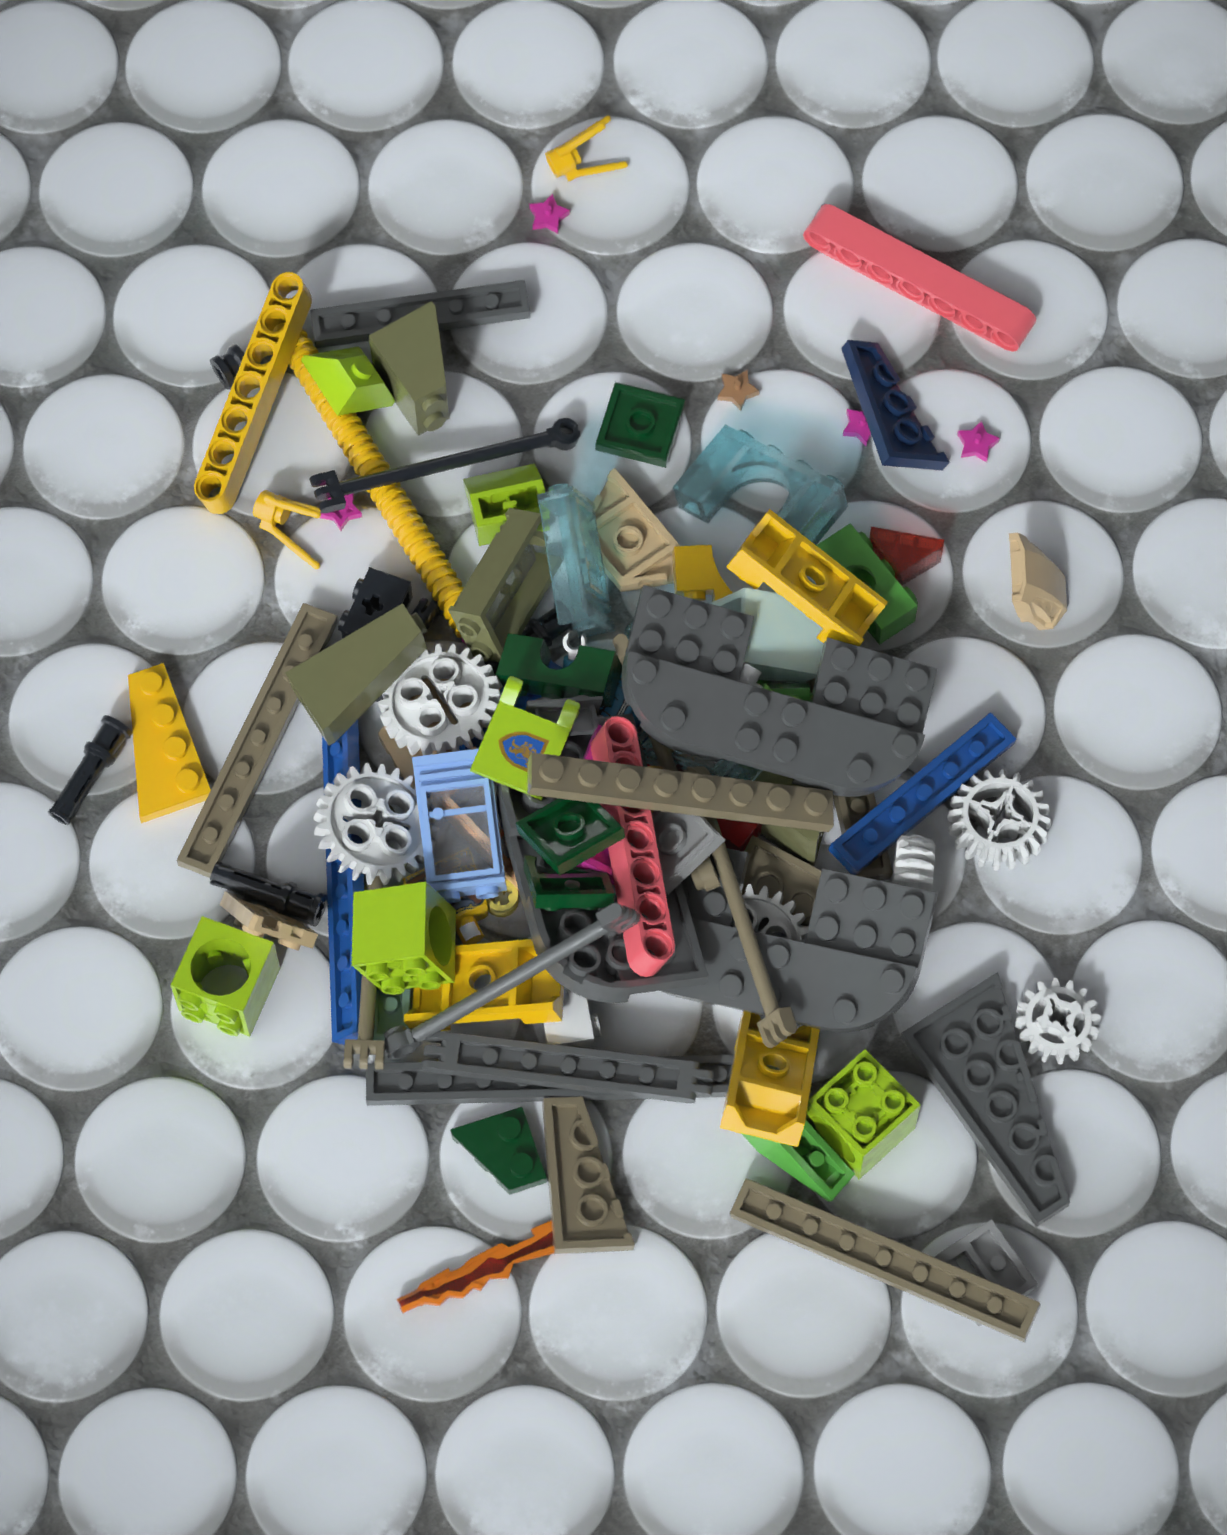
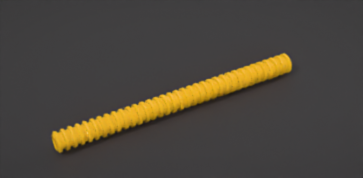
[273,323,464,638]

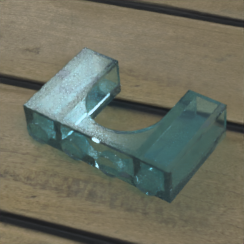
[672,424,848,545]

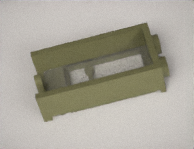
[448,508,564,663]

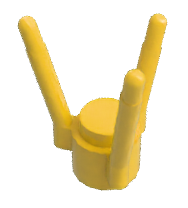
[545,115,628,182]
[253,490,321,569]

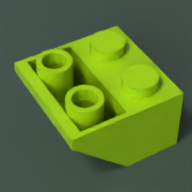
[463,463,551,546]

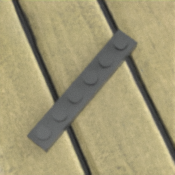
[310,280,530,348]

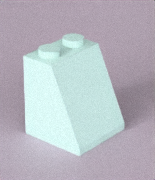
[709,588,824,682]

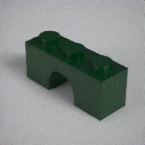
[496,633,622,708]

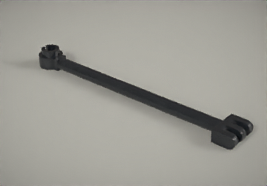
[309,418,581,513]

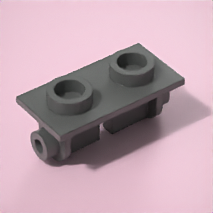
[525,695,604,736]

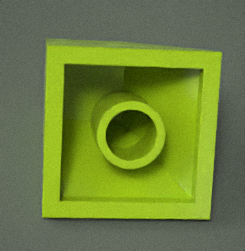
[301,346,395,416]

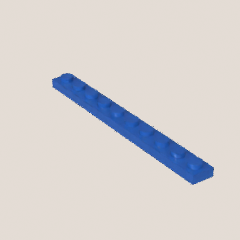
[322,719,364,1045]

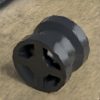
[210,344,245,390]

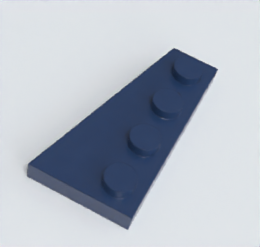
[841,340,950,471]

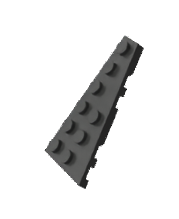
[901,972,1070,1227]

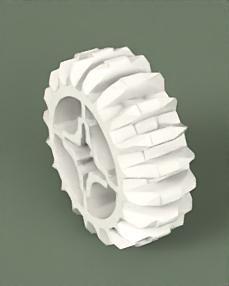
[947,769,1052,871]
[891,834,936,891]

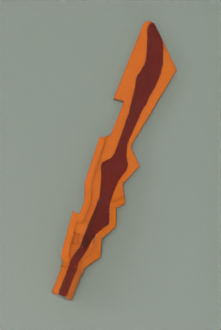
[396,1220,554,1313]

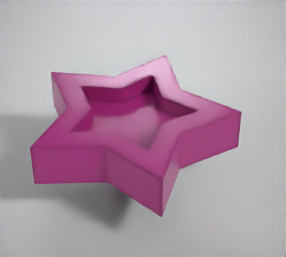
[529,194,570,234]
[843,409,871,446]
[957,421,1000,463]
[320,494,362,531]

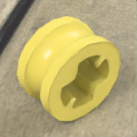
[486,879,519,917]

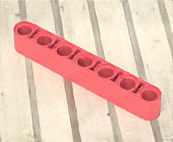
[803,204,1036,352]
[591,716,675,977]

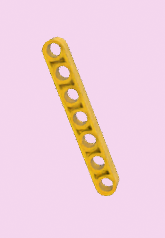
[194,272,312,514]

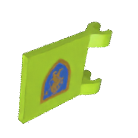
[470,676,580,800]

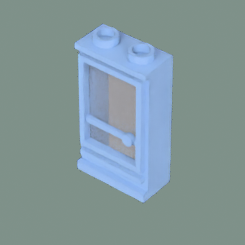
[412,748,507,904]

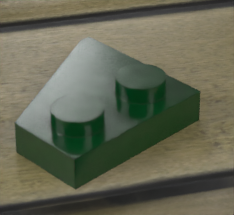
[523,856,615,911]
[450,1107,547,1195]

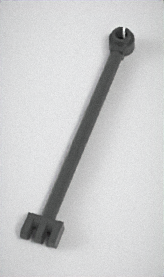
[384,903,640,1059]

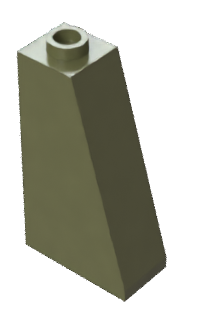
[285,603,427,746]

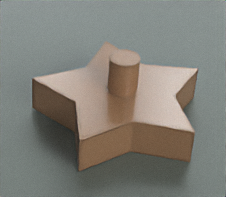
[717,370,759,411]

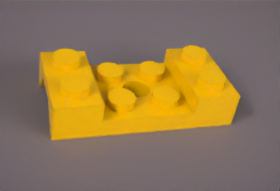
[726,509,888,646]
[404,939,564,1031]
[720,1011,820,1147]

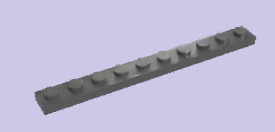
[366,1055,734,1106]

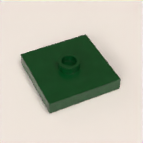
[595,382,685,468]
[516,798,625,876]

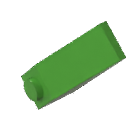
[742,1120,855,1202]

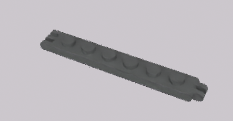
[421,1031,715,1103]

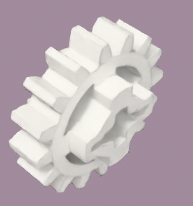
[1015,978,1101,1064]

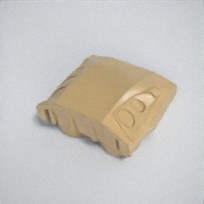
[1009,532,1067,630]

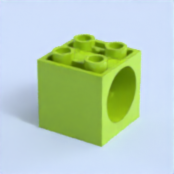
[351,882,456,995]
[171,916,280,1037]
[806,1049,921,1180]

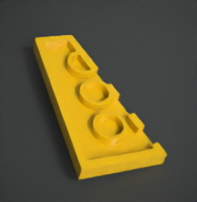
[128,663,211,823]

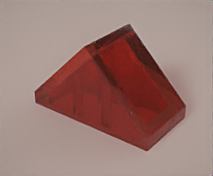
[869,526,945,586]

